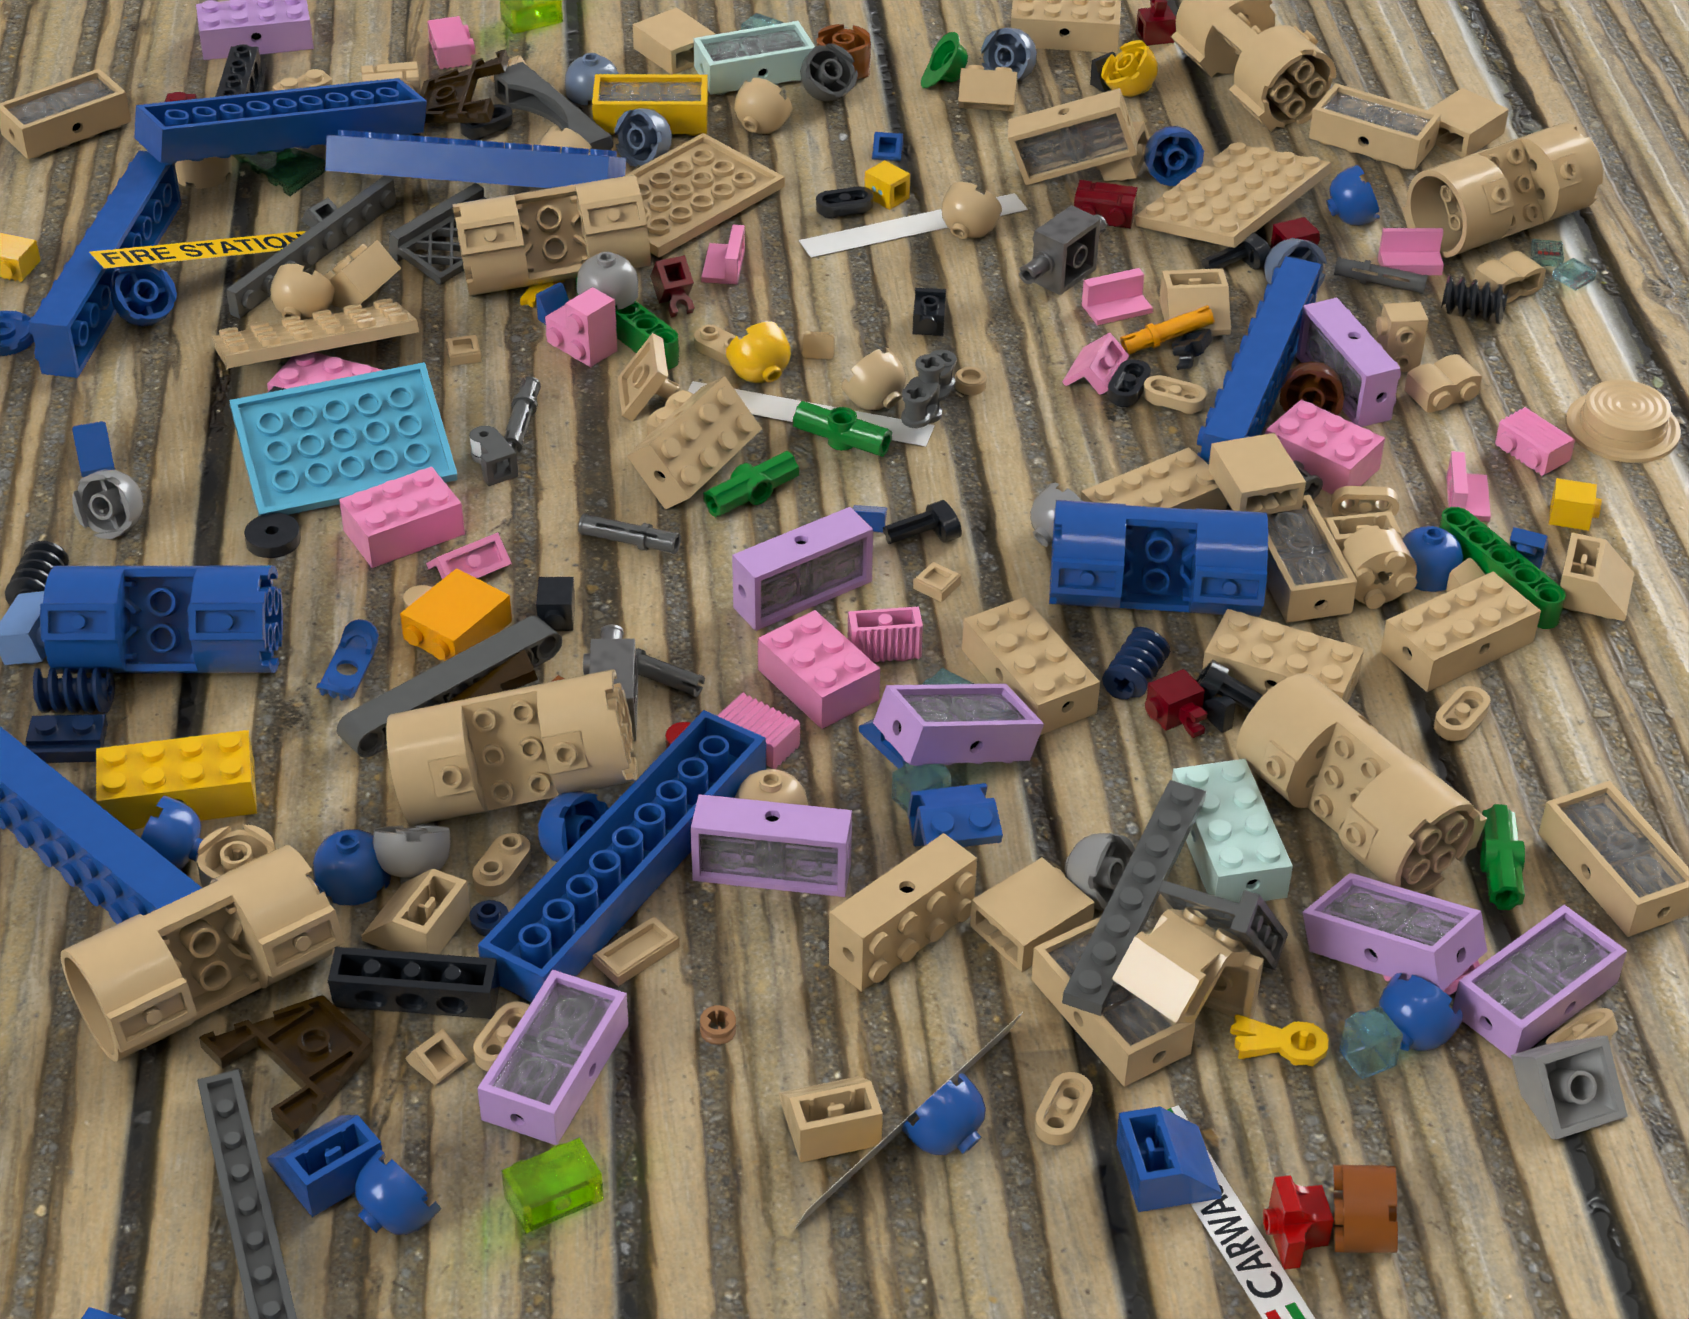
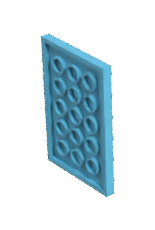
[229,362,458,516]

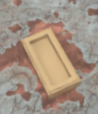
[593,916,680,987]

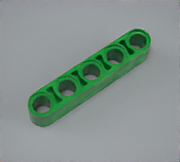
[576,276,679,370]
[1439,507,1566,629]

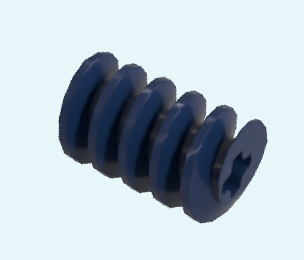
[1102,627,1171,700]
[33,667,115,713]

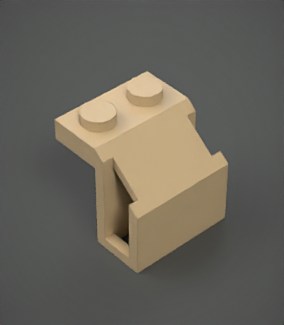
[1112,907,1249,1023]

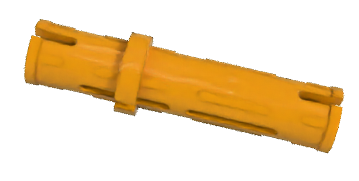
[1120,305,1215,355]

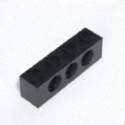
[215,44,263,97]
[328,947,500,1019]

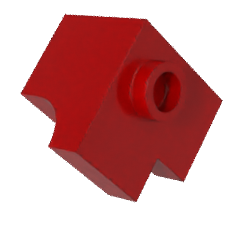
[1263,1175,1334,1270]

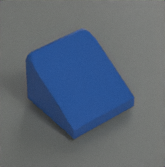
[872,132,903,161]
[536,282,570,325]
[852,505,887,532]

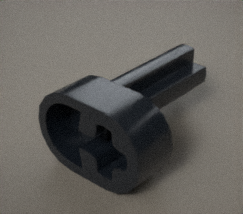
[1201,233,1271,269]
[883,500,962,544]
[1196,660,1263,712]

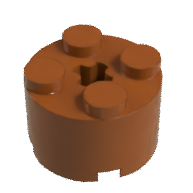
[816,24,871,79]
[1333,1164,1398,1254]

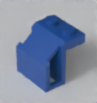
[907,783,1003,847]

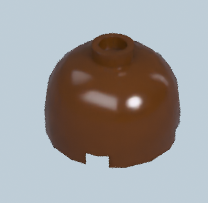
[1279,361,1345,415]

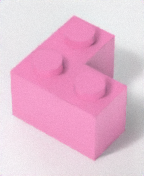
[545,287,617,367]

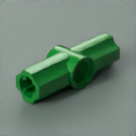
[793,401,892,457]
[703,451,799,518]
[1480,804,1525,910]

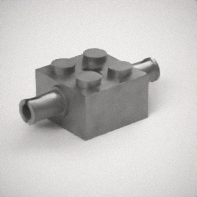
[1019,205,1107,295]
[583,624,638,741]

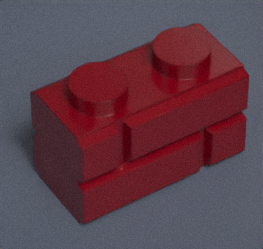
[1074,180,1138,229]

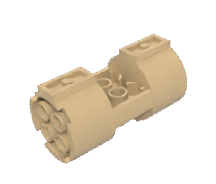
[1171,0,1336,132]
[1402,123,1603,258]
[452,175,651,296]
[386,669,638,826]
[1236,673,1487,894]
[60,845,345,1062]

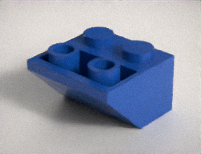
[1116,1106,1222,1212]
[267,1115,385,1217]

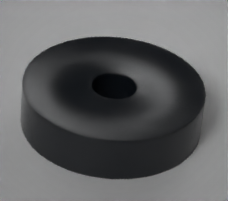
[244,513,301,558]

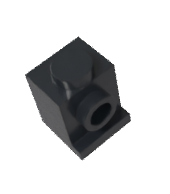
[912,287,946,336]

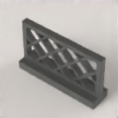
[389,183,487,285]
[1159,880,1288,970]

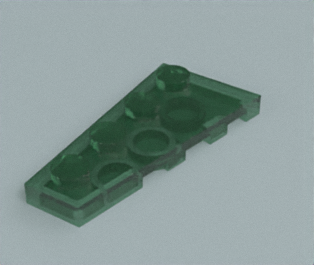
[231,148,326,196]

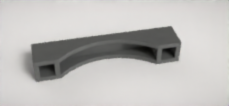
[494,62,613,152]

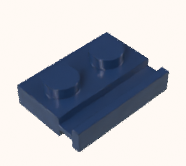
[25,714,108,763]

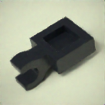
[1171,329,1213,370]

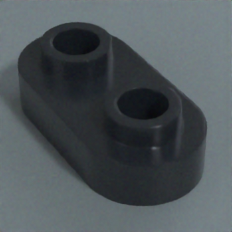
[460,104,513,140]
[816,186,874,219]
[1107,359,1151,407]

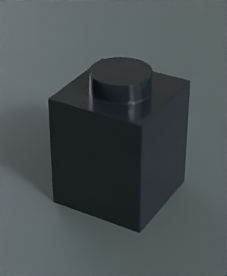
[536,577,575,631]

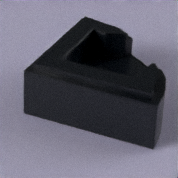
[1203,696,1236,733]

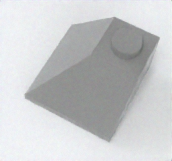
[1511,1036,1628,1140]

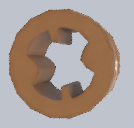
[700,1005,736,1045]

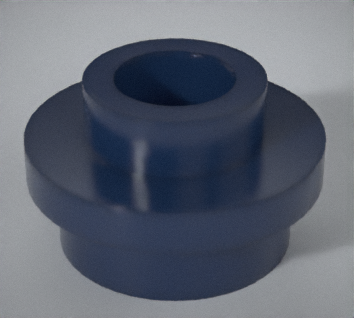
[469,900,509,936]

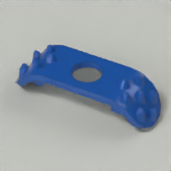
[316,619,379,701]

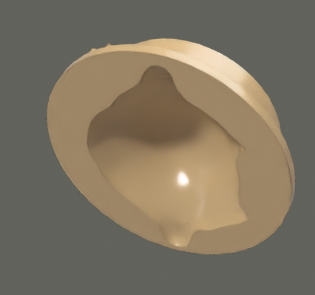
[1566,380,1681,463]

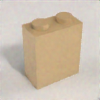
[633,7,715,74]
[1428,88,1509,157]
[1208,433,1306,514]
[970,857,1095,972]

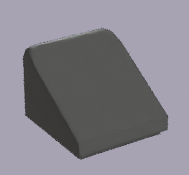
[302,197,338,227]

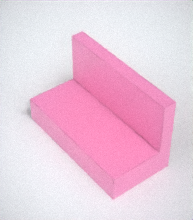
[701,225,745,285]
[1378,228,1444,275]
[1082,268,1153,325]
[1062,333,1129,395]
[1446,451,1491,522]
[426,532,512,579]

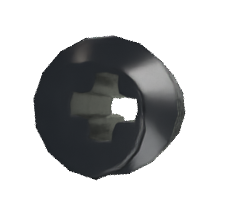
[1441,275,1509,324]
[5,541,69,606]

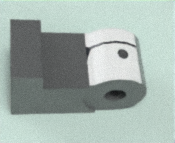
[469,426,519,486]

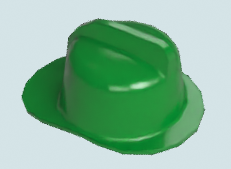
[921,32,968,88]

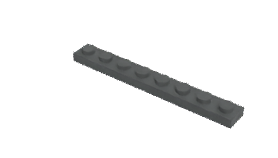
[226,175,396,319]
[1062,780,1206,1016]
[197,1069,297,1319]

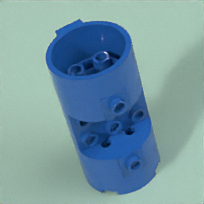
[1049,500,1268,617]
[40,565,283,674]

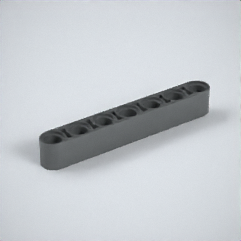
[337,615,562,757]

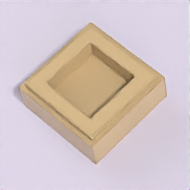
[445,335,482,366]
[913,562,961,602]

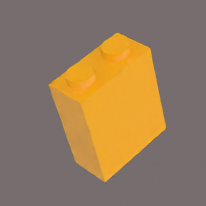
[400,568,512,661]

